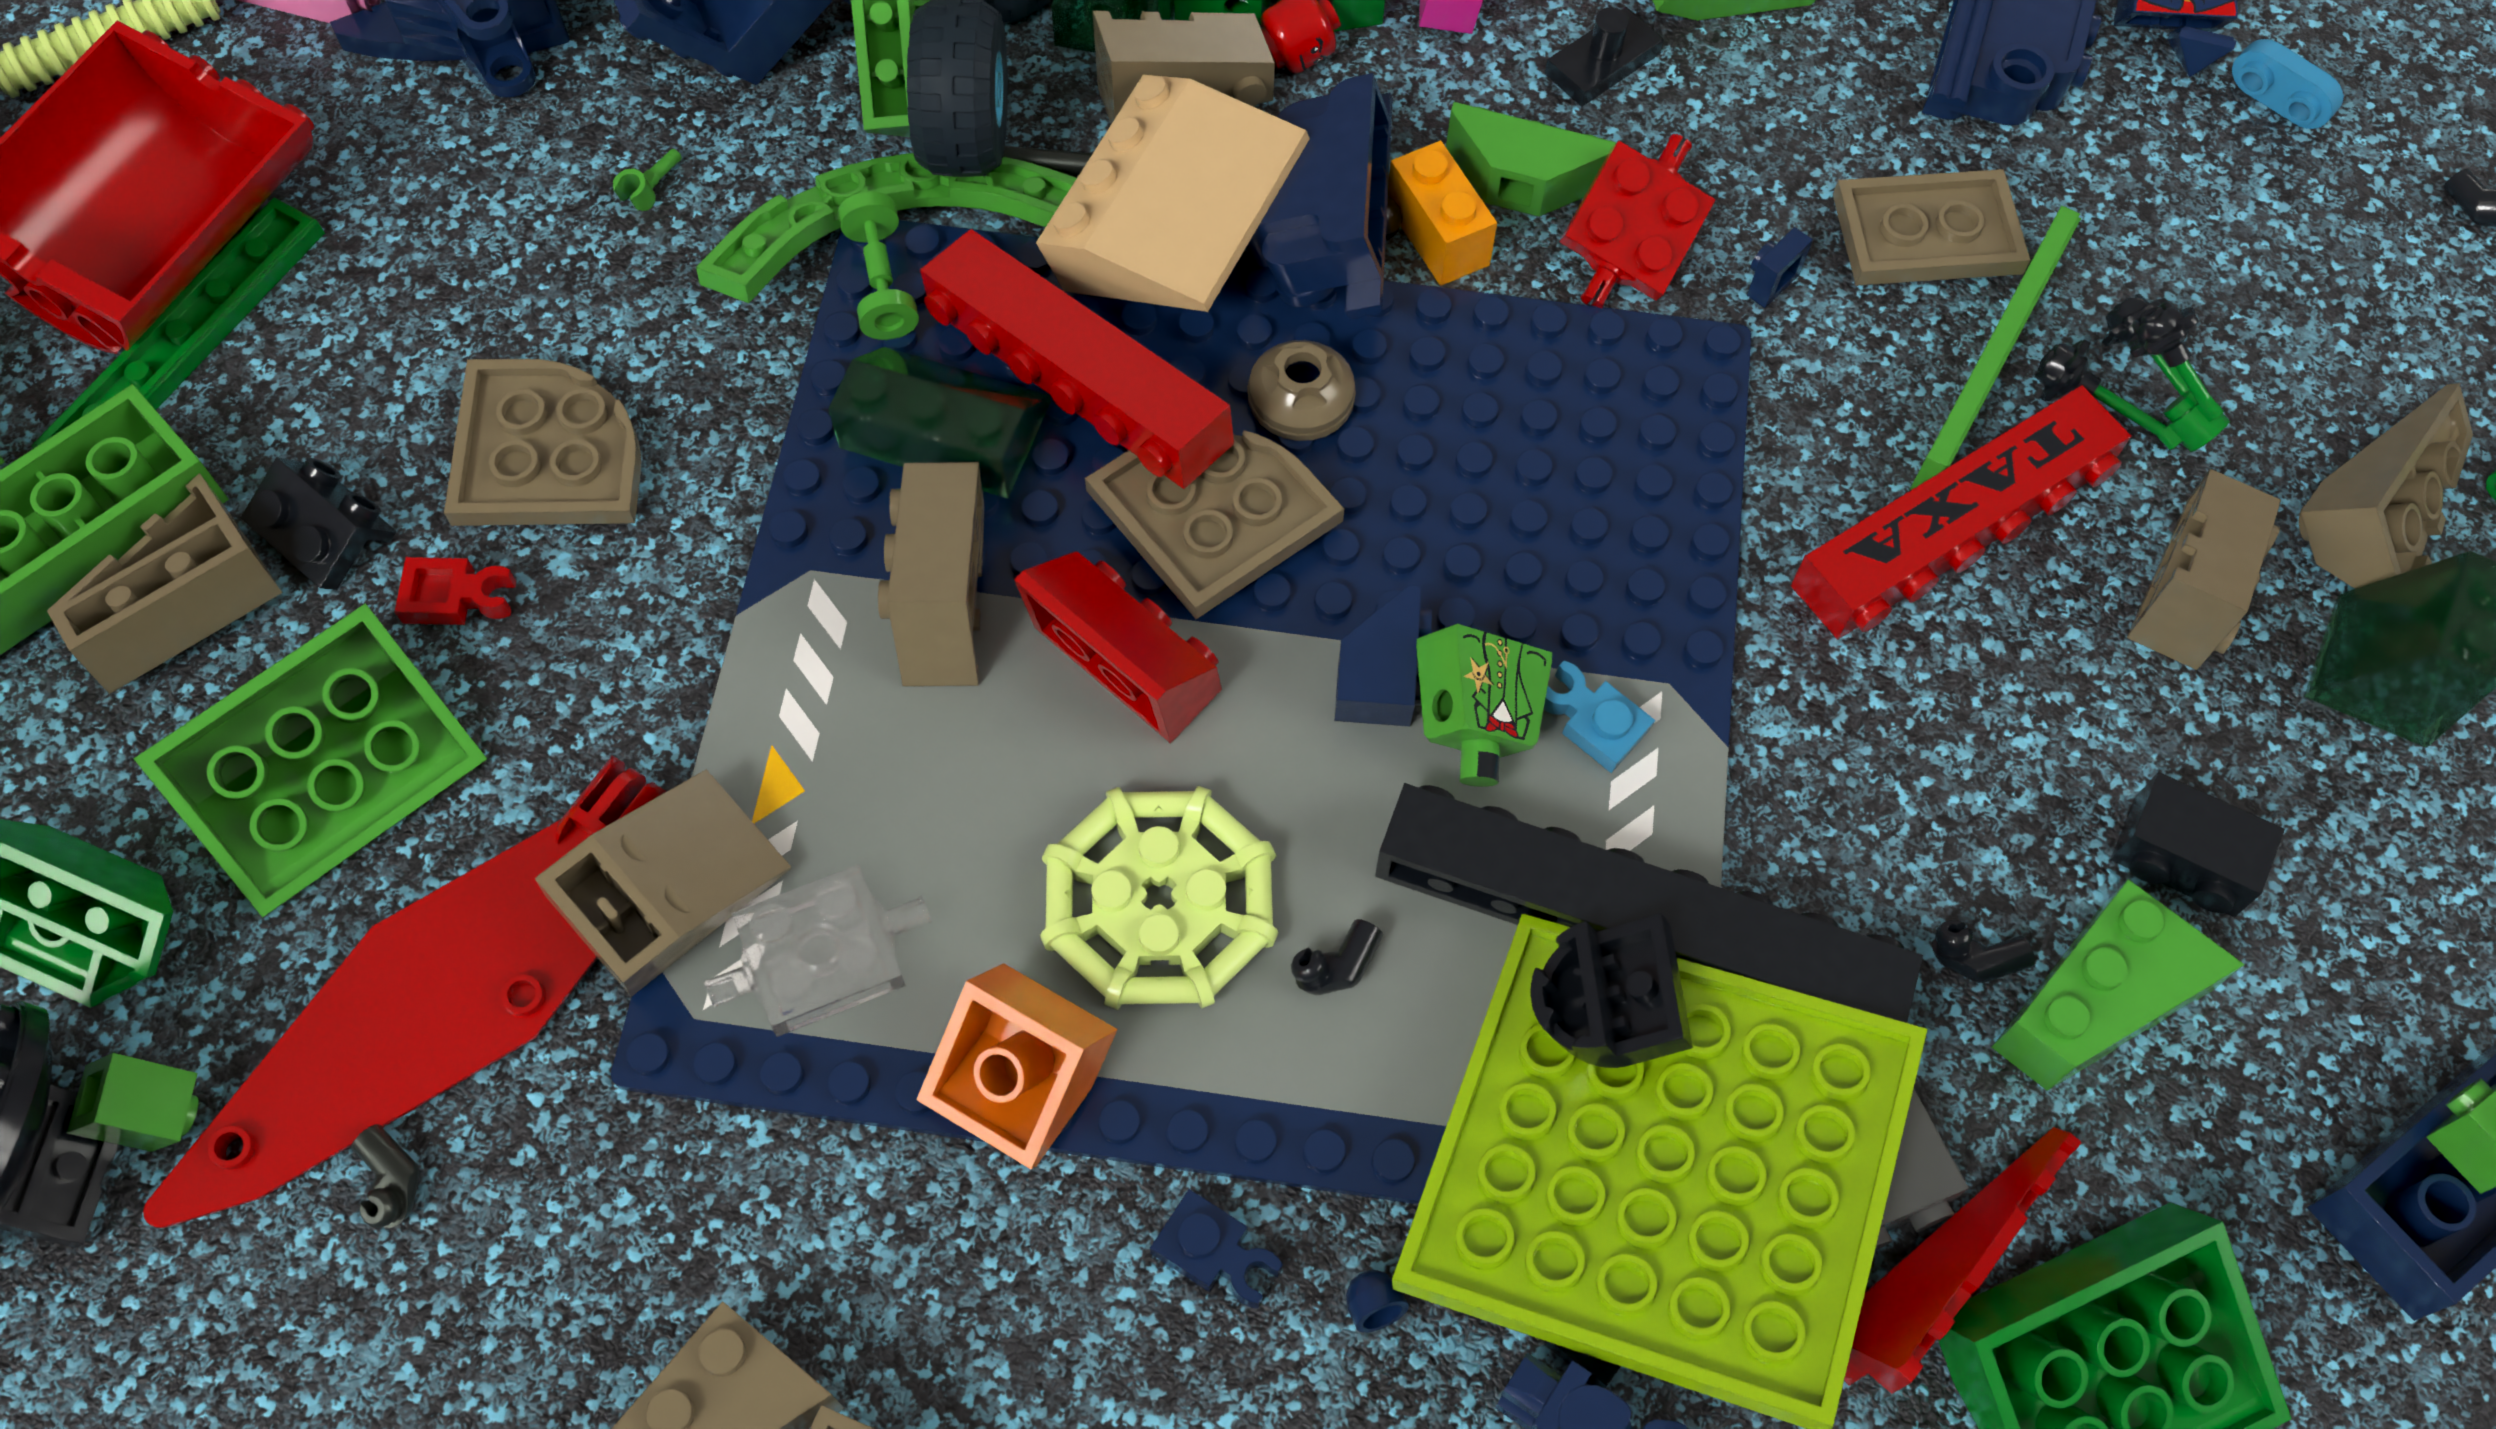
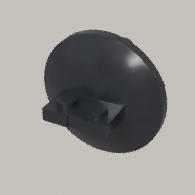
[0,1001,118,1248]

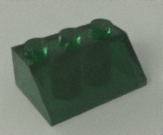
[829,347,1051,498]

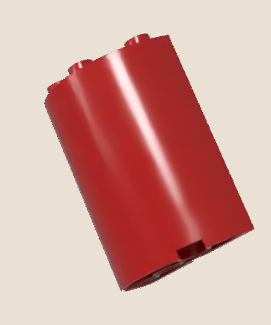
[0,20,314,354]

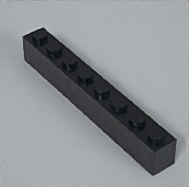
[1375,783,1923,1023]

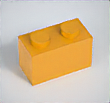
[1388,140,1497,286]

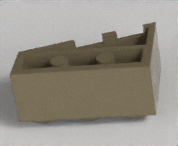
[1093,11,1275,124]
[878,462,984,686]
[2127,469,2281,670]
[47,473,283,694]
[612,1301,845,1429]

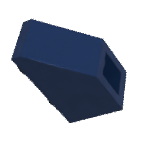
[1334,585,1432,727]

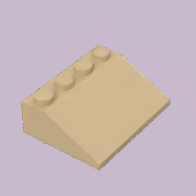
[1036,75,1310,312]

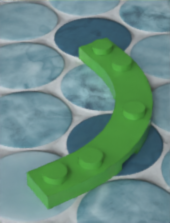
[696,153,1077,303]

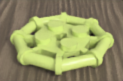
[1040,786,1278,1010]

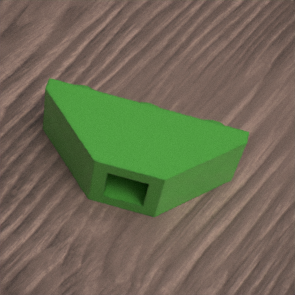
[1446,102,1617,217]

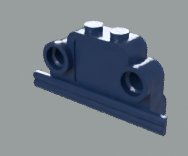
[1922,0,2102,126]
[1246,73,1393,319]

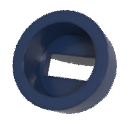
[1346,1269,1409,1333]

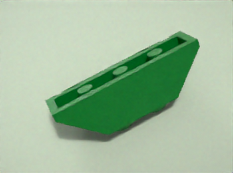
[0,819,173,1008]

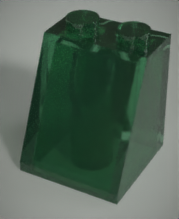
[2304,551,2496,748]

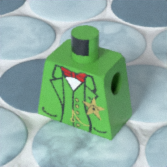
[1416,624,1552,787]

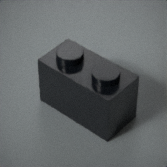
[2110,772,2285,918]

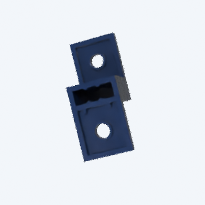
[614,0,851,85]

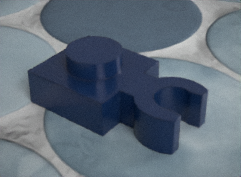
[1150,1189,1283,1308]

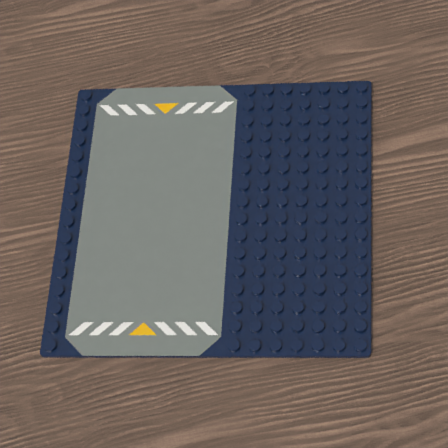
[611,220,1751,1204]

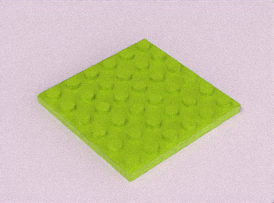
[1392,913,1928,1429]

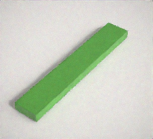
[1910,205,2081,490]

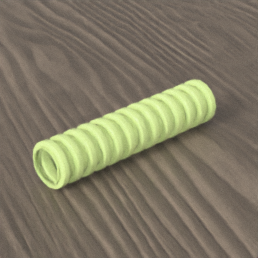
[0,0,221,98]

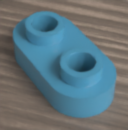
[2232,39,2344,129]

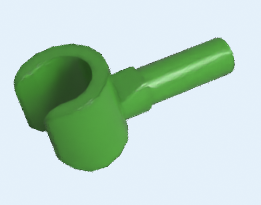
[613,149,682,211]

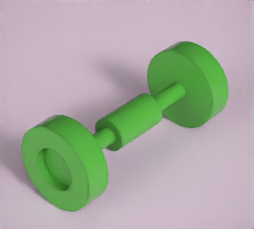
[838,191,919,340]

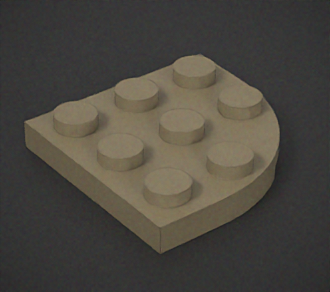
[444,359,641,526]
[1085,430,1344,619]

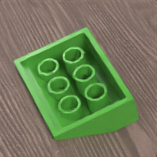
[133,603,487,918]

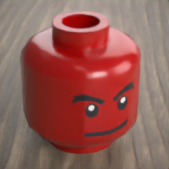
[1261,0,1341,74]

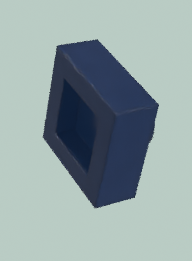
[1747,227,1813,308]

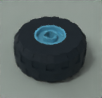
[907,0,1008,177]

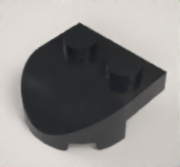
[1530,913,1693,1068]

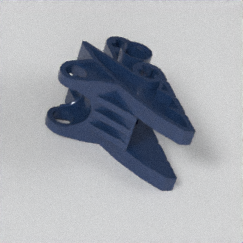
[330,0,570,98]

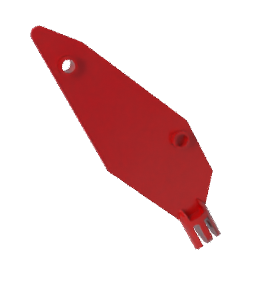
[143,756,666,1228]

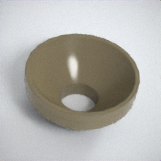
[1247,340,1356,441]

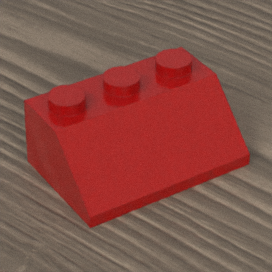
[1014,551,1222,744]

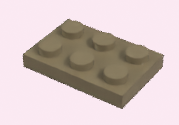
[1833,169,2031,286]

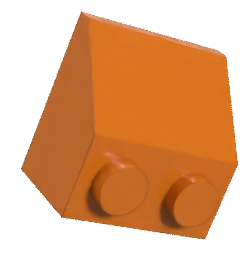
[916,963,1118,1169]

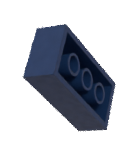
[2307,1044,2496,1321]

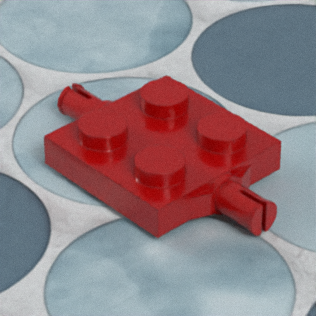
[1559,134,1716,309]

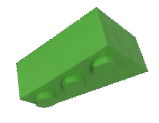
[1991,879,2245,1091]

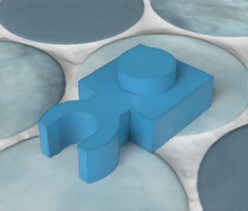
[1543,661,1655,773]

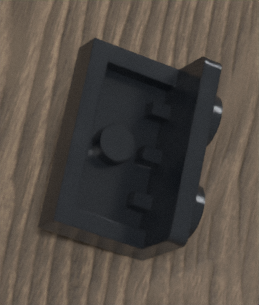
[240,457,396,590]

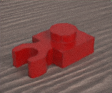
[394,557,517,625]

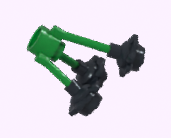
[2035,294,2230,452]

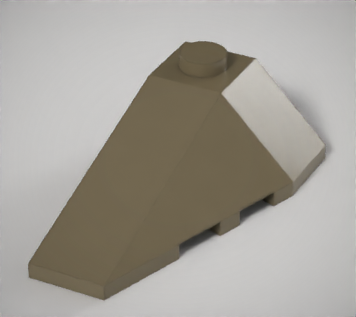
[2299,383,2473,613]

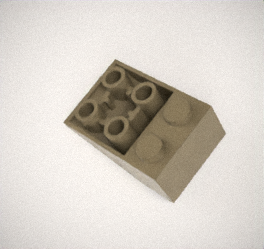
[535,769,791,997]

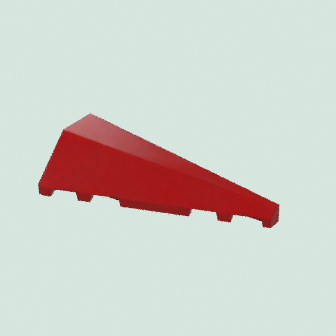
[1844,1127,2081,1394]

